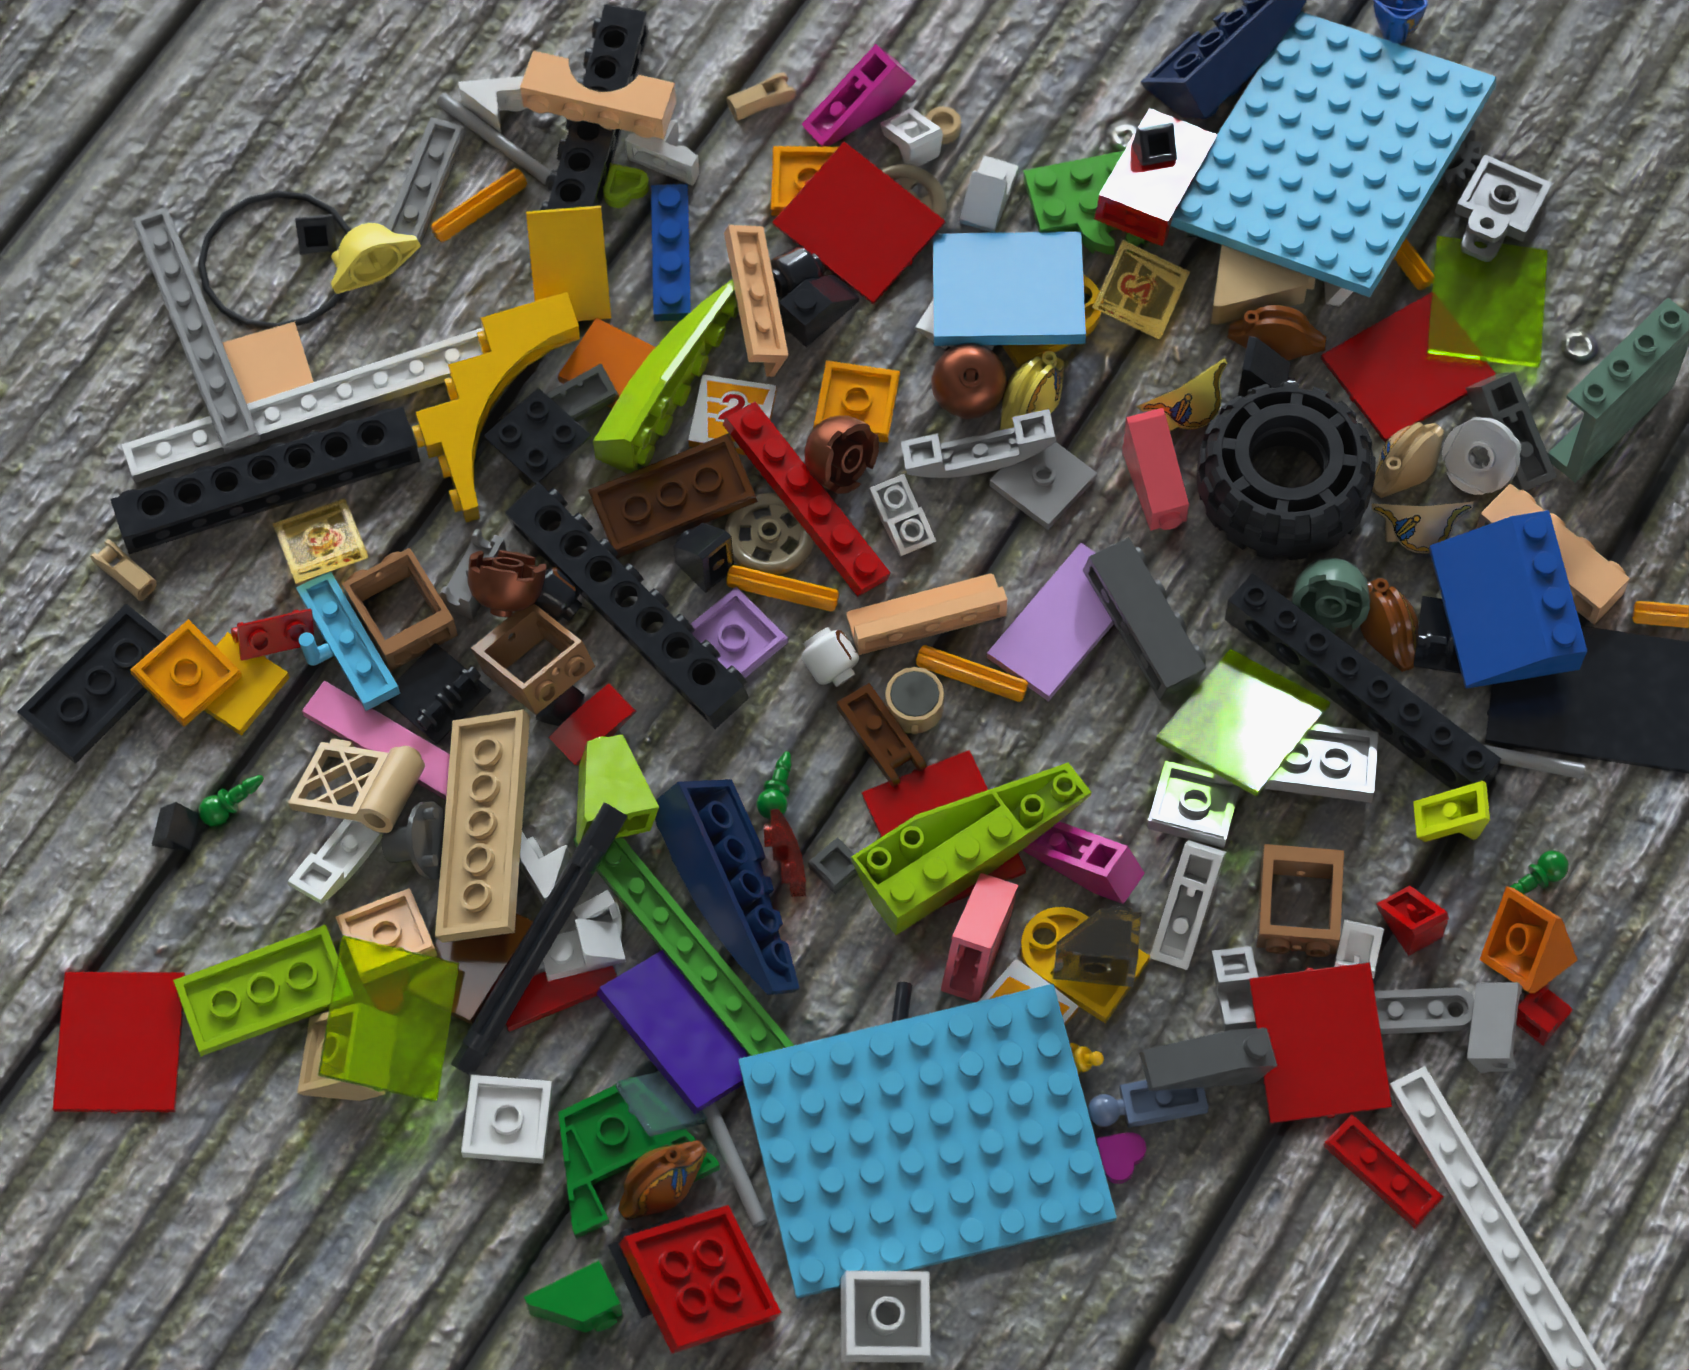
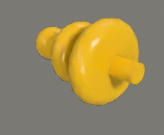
[1070,1043,1104,1075]

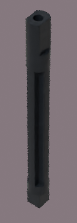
[451,802,628,1076]

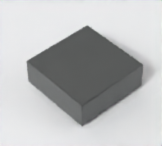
[808,837,858,894]

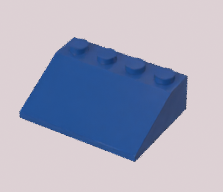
[1429,510,1587,689]

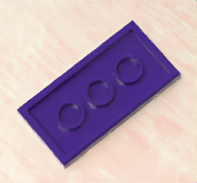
[597,950,749,1115]

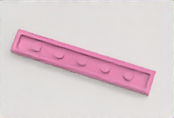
[302,680,450,800]

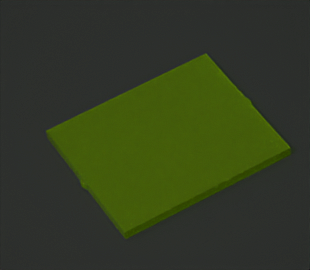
[1427,236,1548,368]
[1156,649,1330,796]
[318,936,459,1102]

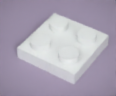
[461,1075,553,1164]

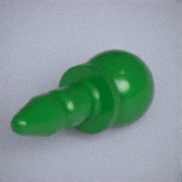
[756,751,792,820]
[199,775,264,826]
[1510,850,1569,894]

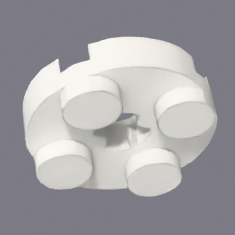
[1442,417,1521,495]

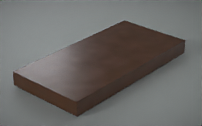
[588,433,758,559]

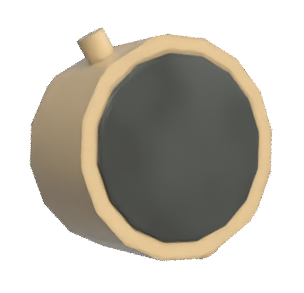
[885,667,944,734]

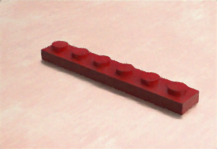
[723,402,891,597]

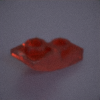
[764,809,806,897]

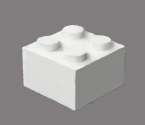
[841,1271,930,1363]

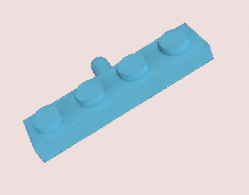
[296,571,401,711]

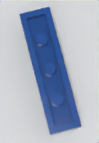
[651,184,691,322]

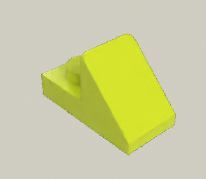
[1413,781,1490,842]

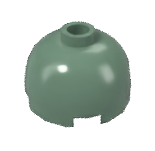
[1292,558,1370,634]

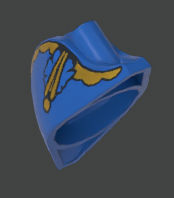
[1374,0,1428,44]

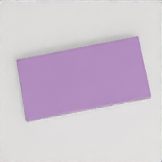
[987,543,1114,702]

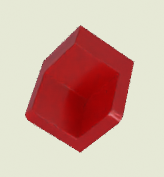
[1516,980,1572,1046]

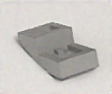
[1211,946,1258,1031]

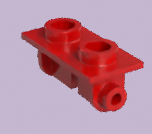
[231,608,314,661]

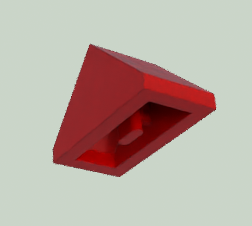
[1376,886,1449,956]

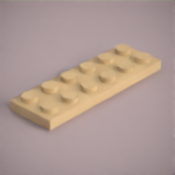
[435,709,530,942]

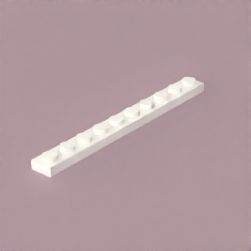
[122,328,483,483]
[1389,1066,1606,1370]

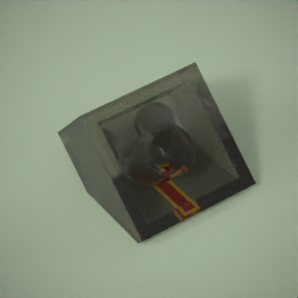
[1053,906,1142,987]

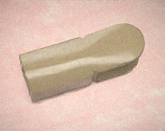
[727,73,796,121]
[90,539,157,601]

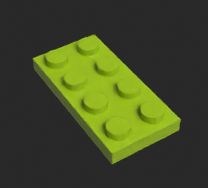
[173,924,354,1056]

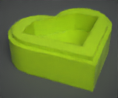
[603,163,649,208]

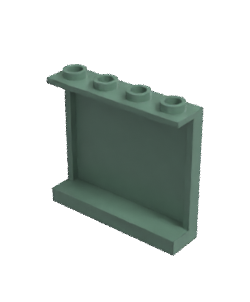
[1548,298,1689,483]

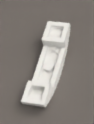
[288,793,383,904]

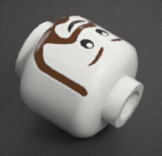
[802,627,859,687]

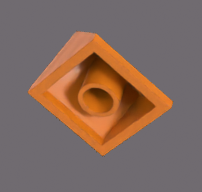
[1479,886,1577,993]

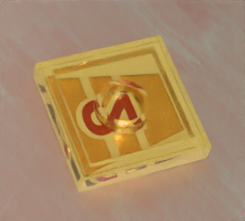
[1092,240,1190,339]
[273,498,368,583]

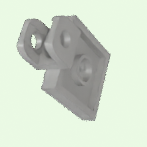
[1455,154,1552,262]

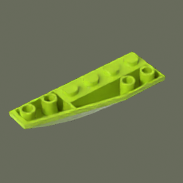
[593,279,739,474]
[851,762,1092,935]

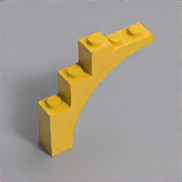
[412,292,580,523]

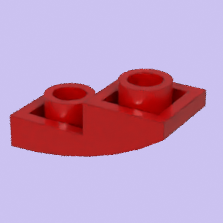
[548,683,637,766]

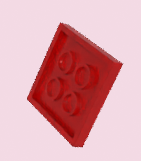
[619,1204,782,1354]

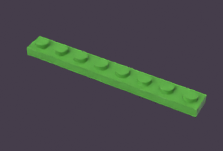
[573,837,795,1056]

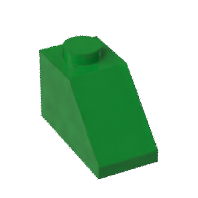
[524,1260,623,1333]

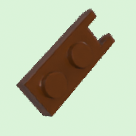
[836,683,927,787]

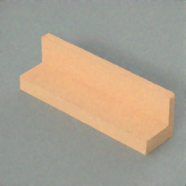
[724,225,789,377]
[846,573,1007,655]

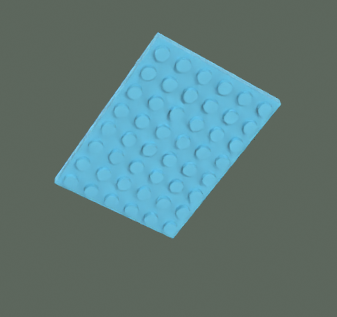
[1171,11,1496,298]
[738,984,1117,1299]

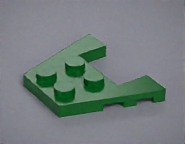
[558,1077,720,1239]

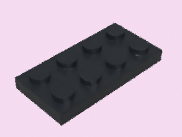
[17,604,167,764]

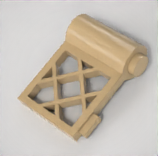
[288,738,425,833]

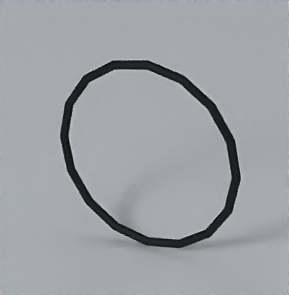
[198,191,351,329]

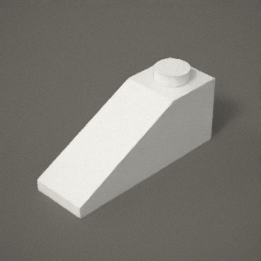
[1150,840,1227,970]

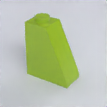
[576,734,659,845]

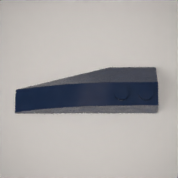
[1140,0,1307,120]
[655,779,800,995]

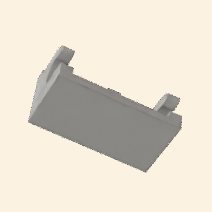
[439,529,506,620]
[1467,982,1525,1073]

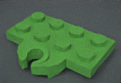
[1023,151,1145,255]

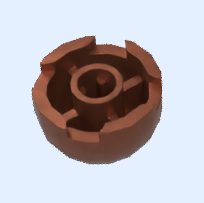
[931,343,1007,419]
[804,415,879,494]
[468,550,547,617]

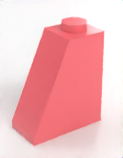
[1122,408,1189,531]
[941,873,1018,1002]

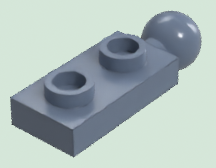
[1088,1080,1209,1128]

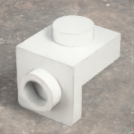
[1334,919,1384,979]

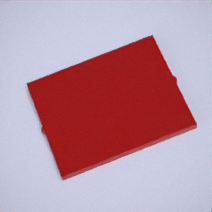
[772,141,946,305]
[1321,292,1496,443]
[861,750,1027,908]
[1249,962,1392,1124]
[53,970,186,1114]

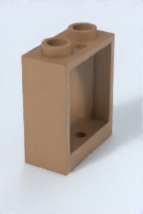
[342,548,458,672]
[471,604,595,715]
[1256,844,1344,957]

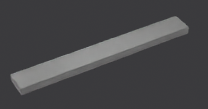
[132,207,261,455]

